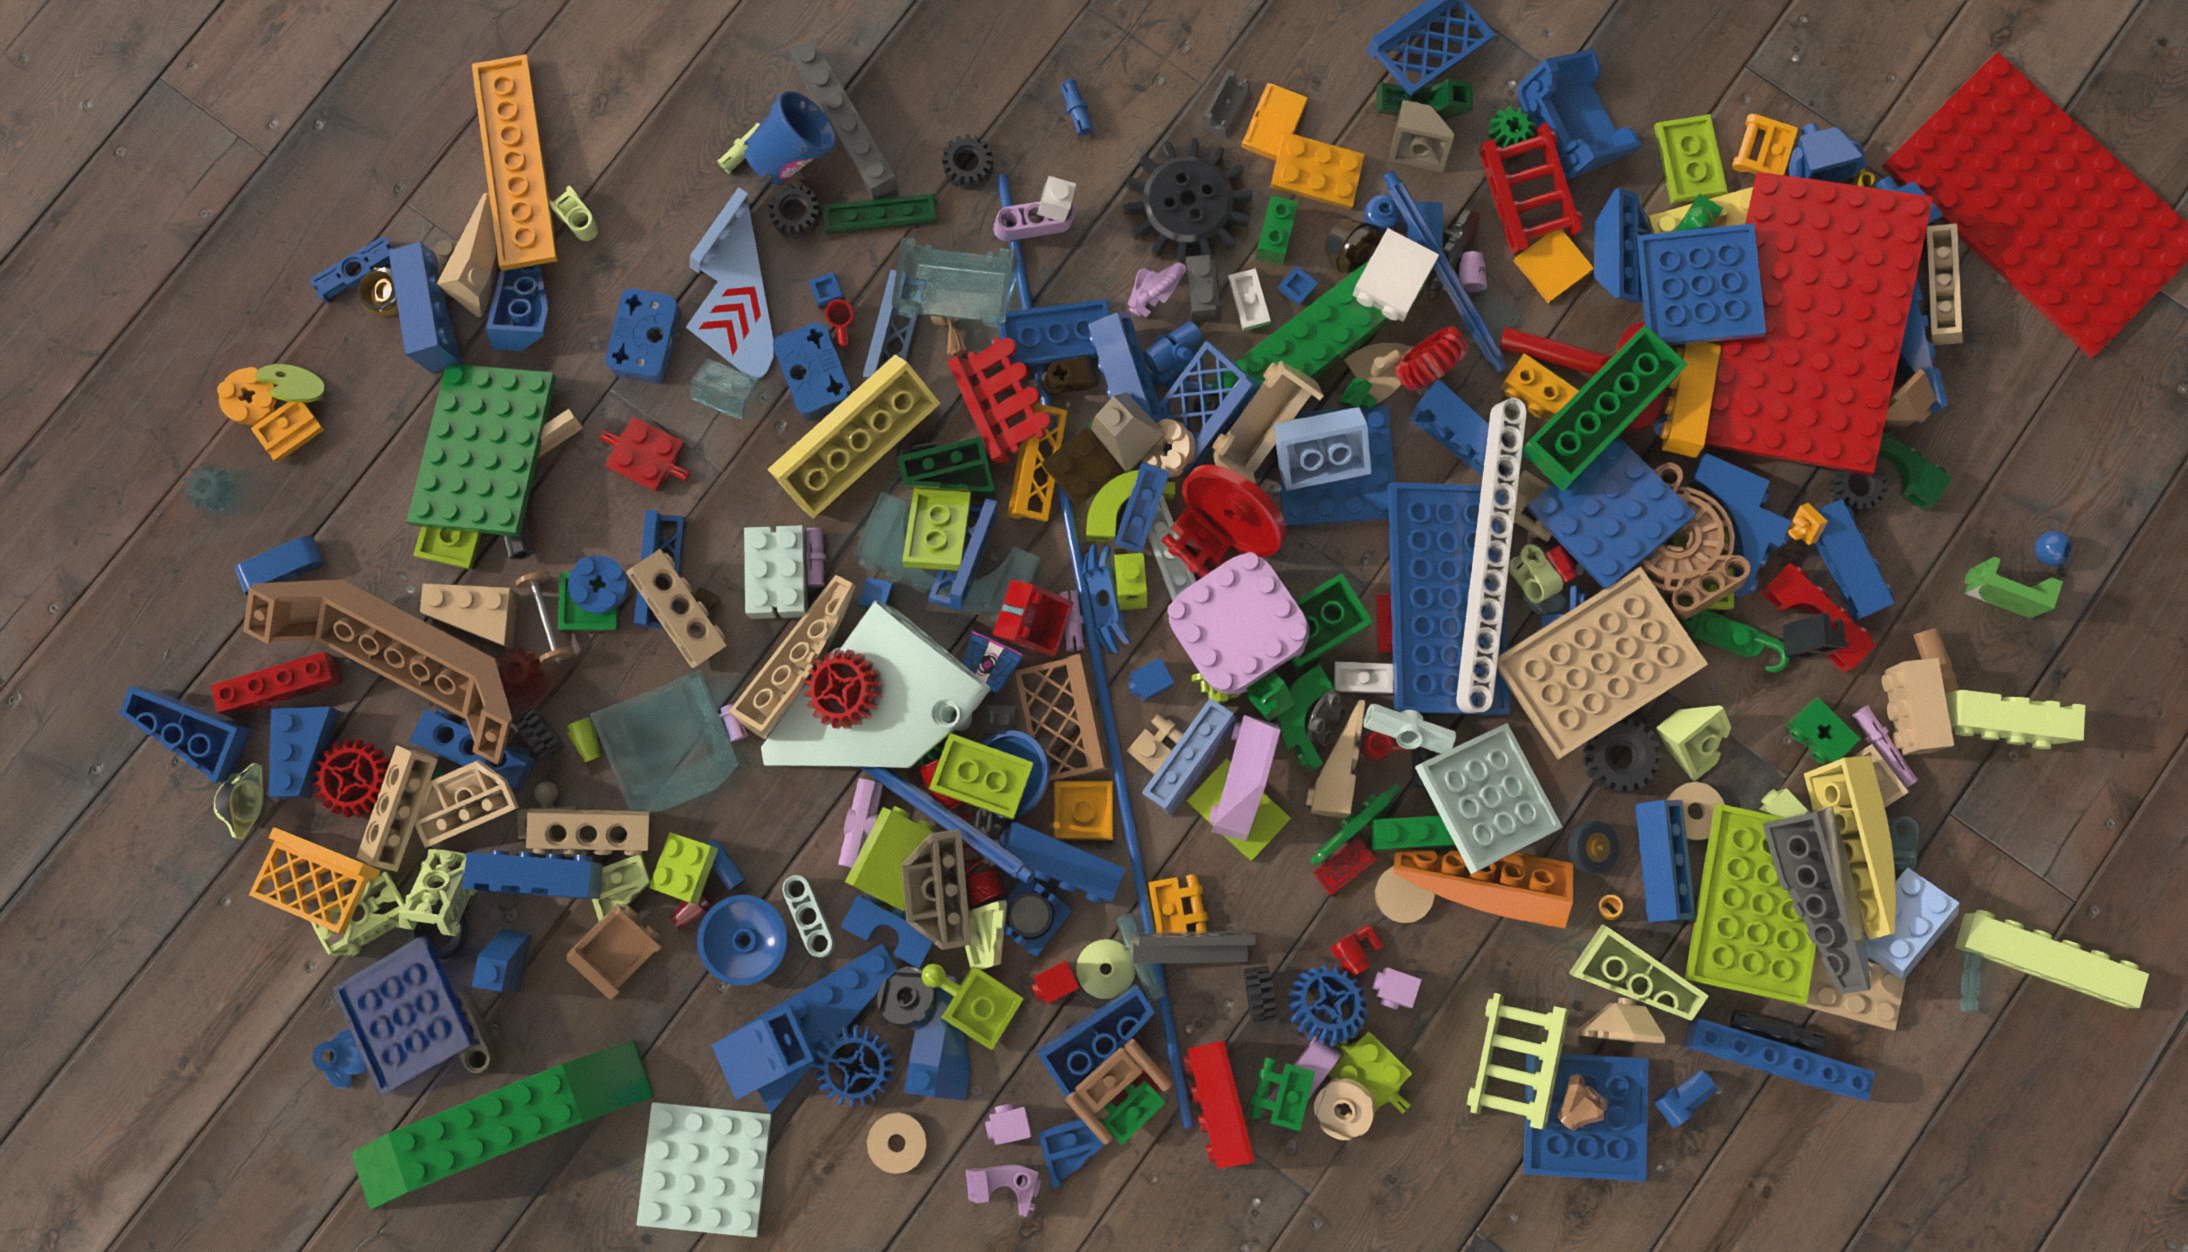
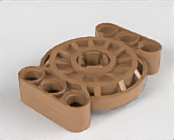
[1630,463,1750,619]

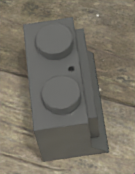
[1185,255,1222,322]

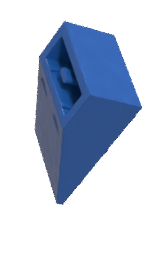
[711,1005,818,1100]

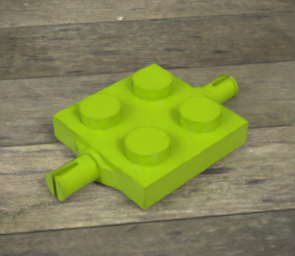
[1328,1030,1412,1114]

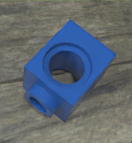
[1127,657,1174,703]

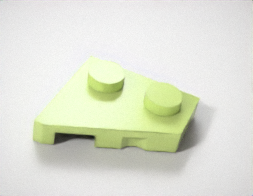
[965,900,1007,970]

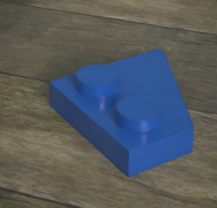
[1038,1115,1104,1189]

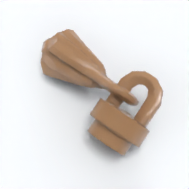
[930,303,967,358]

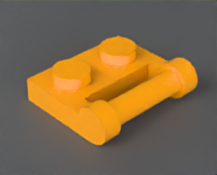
[1732,114,1798,175]

